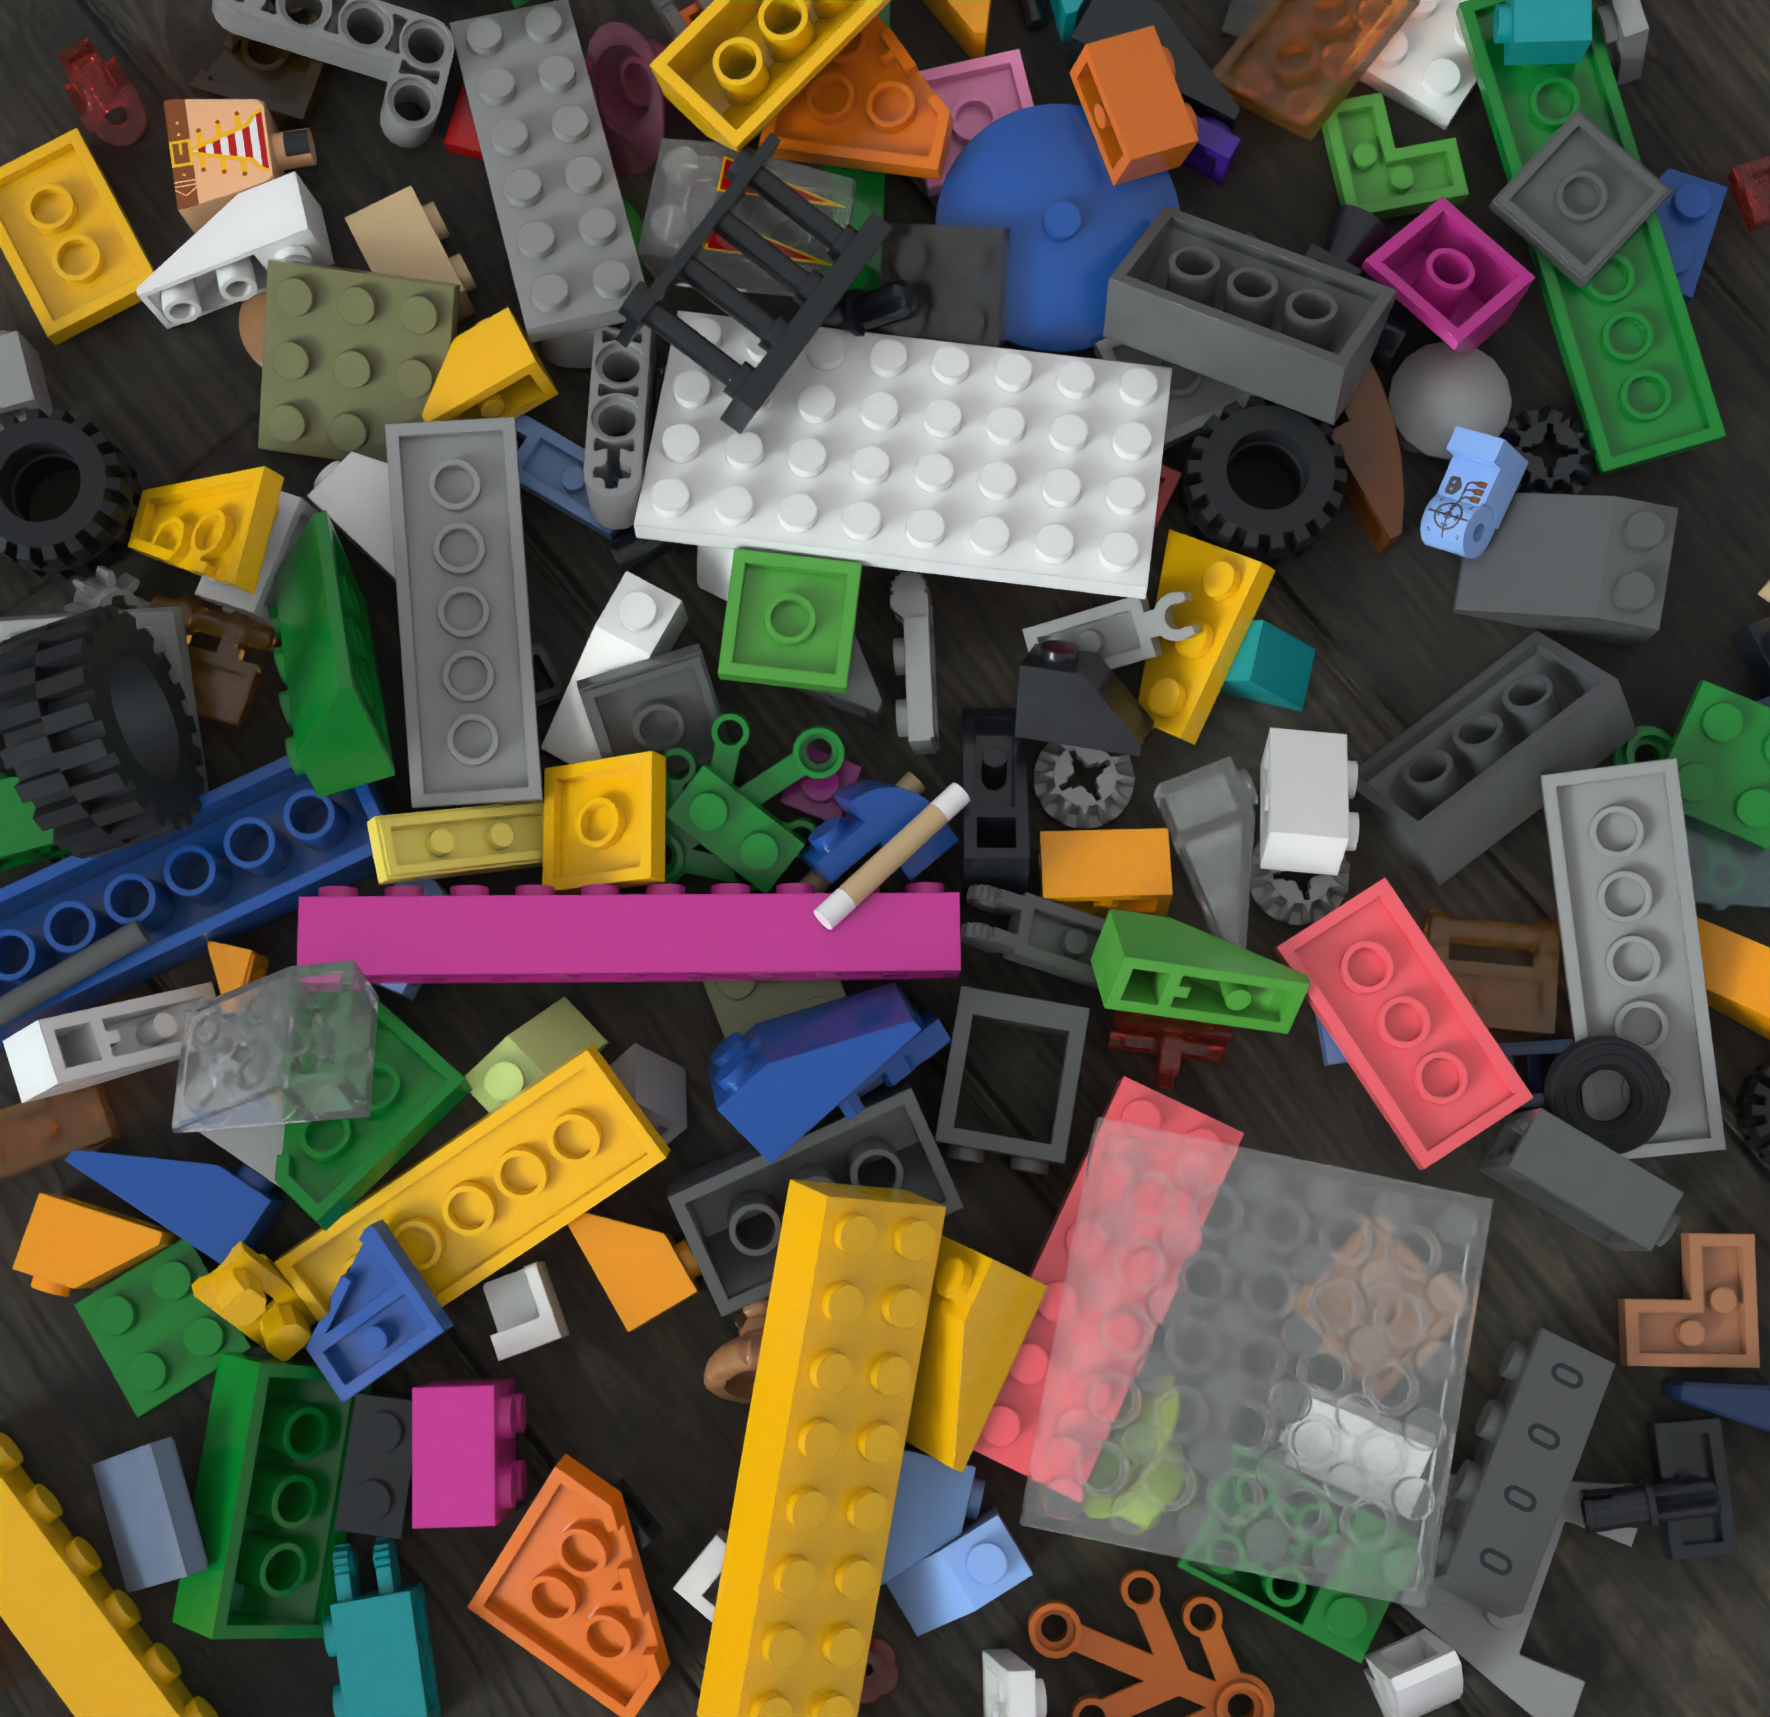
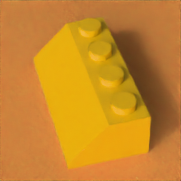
[649,0,891,152]

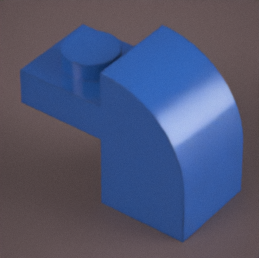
[798,780,959,883]

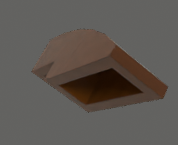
[1329,361,1404,556]

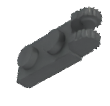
[960,884,1106,990]

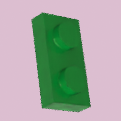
[665,762,806,894]

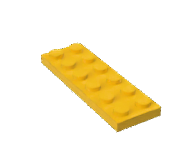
[274,1043,671,1322]

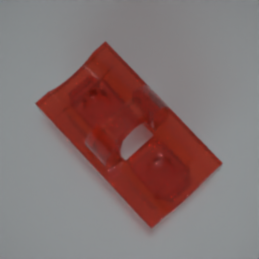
[56,36,147,146]
[1108,1010,1233,1089]

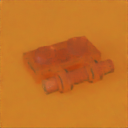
[150,594,277,729]

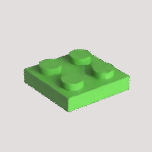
[718,549,862,694]

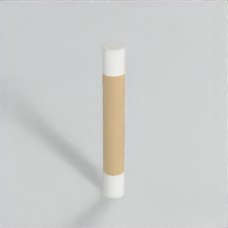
[814,783,970,930]

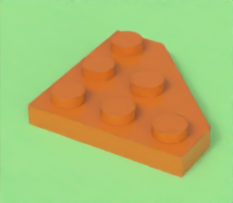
[758,14,954,180]
[467,1454,670,1717]

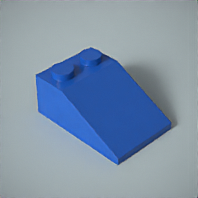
[708,982,922,1164]

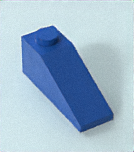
[65,1150,287,1264]

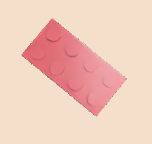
[1273,878,1534,1170]

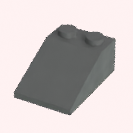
[1452,493,1679,648]

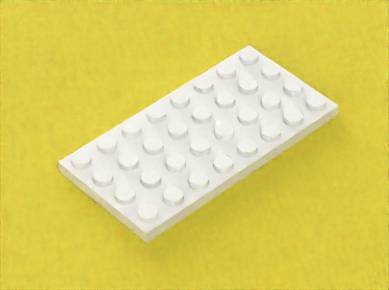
[634,311,1173,599]

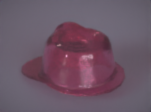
[586,21,674,176]

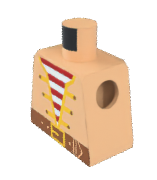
[163,99,317,233]

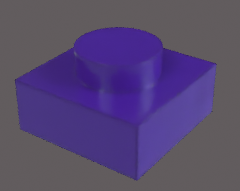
[1182,115,1241,185]

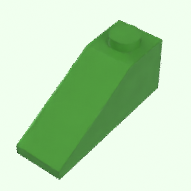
[1090,909,1311,1034]

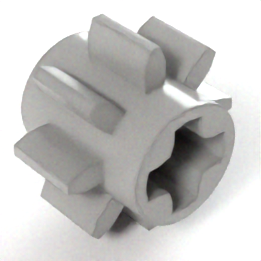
[64,565,152,613]

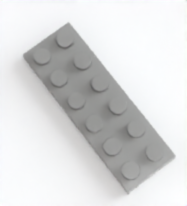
[449,0,645,343]
[385,417,543,810]
[1540,758,1726,1159]

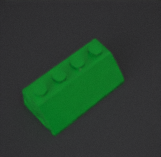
[268,510,395,798]
[172,1352,372,1639]

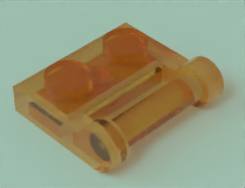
[1423,909,1560,1035]

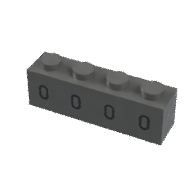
[1426,1328,1616,1618]

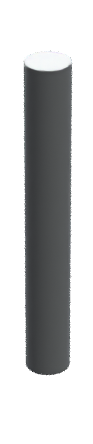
[0,919,150,1027]

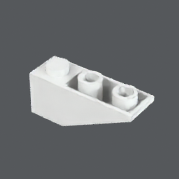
[136,171,334,329]

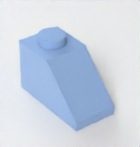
[886,1506,1033,1637]

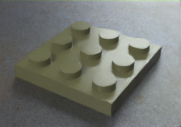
[258,258,461,463]

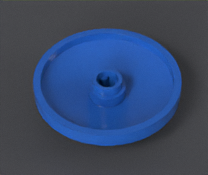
[934,104,1180,356]

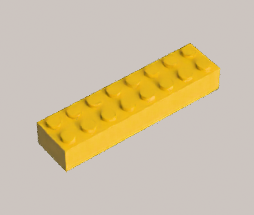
[697,1179,946,1717]

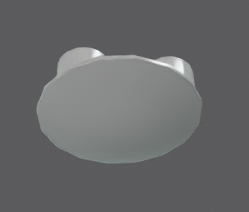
[1387,342,1512,461]

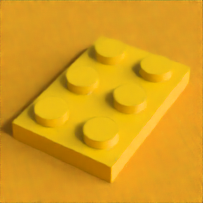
[0,128,155,346]

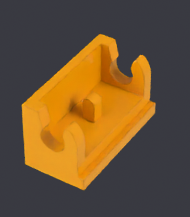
[1038,828,1173,918]

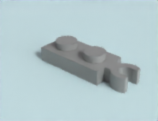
[1022,591,1201,670]

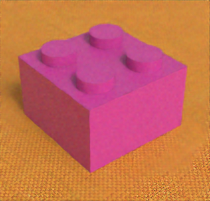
[412,1378,527,1529]

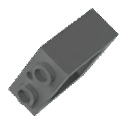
[935,986,1090,1175]
[1478,1108,1684,1252]

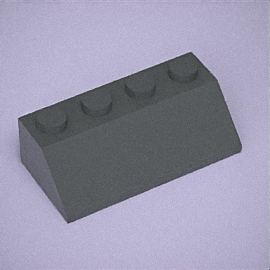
[1103,205,1397,425]
[1354,631,1638,886]
[667,1077,964,1317]

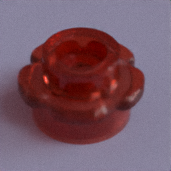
[860,1637,899,1704]

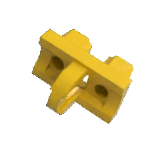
[191,1241,317,1362]

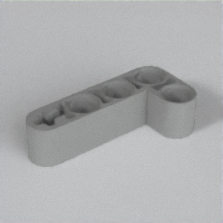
[212,0,454,148]
[540,322,658,530]

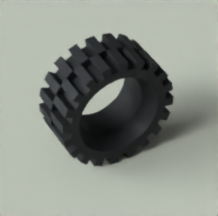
[0,605,204,859]

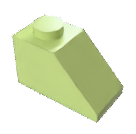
[464,996,609,1113]

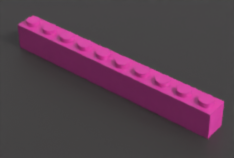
[296,882,961,985]

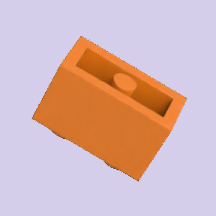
[1069,25,1199,186]

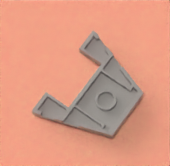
[1392,1472,1638,1717]

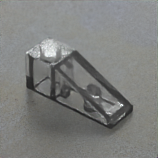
[1153,756,1258,949]

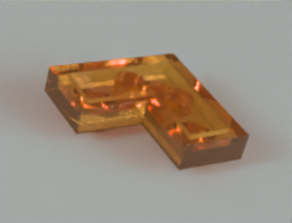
[0,1083,120,1182]

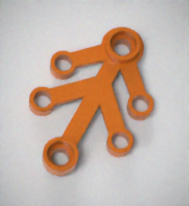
[1027,1567,1275,1717]

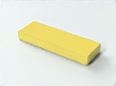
[367,800,544,885]

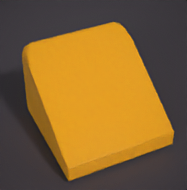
[207,941,270,1019]

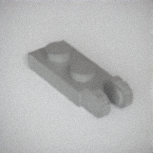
[890,571,940,755]

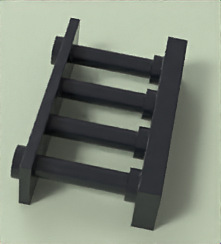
[616,133,893,434]

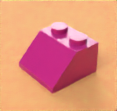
[1361,196,1536,354]

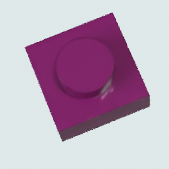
[780,746,862,823]

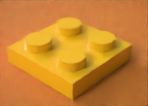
[542,751,666,895]

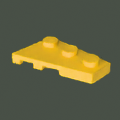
[128,466,284,595]
[1138,529,1276,745]

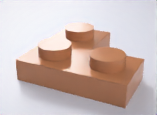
[1618,1233,1760,1368]

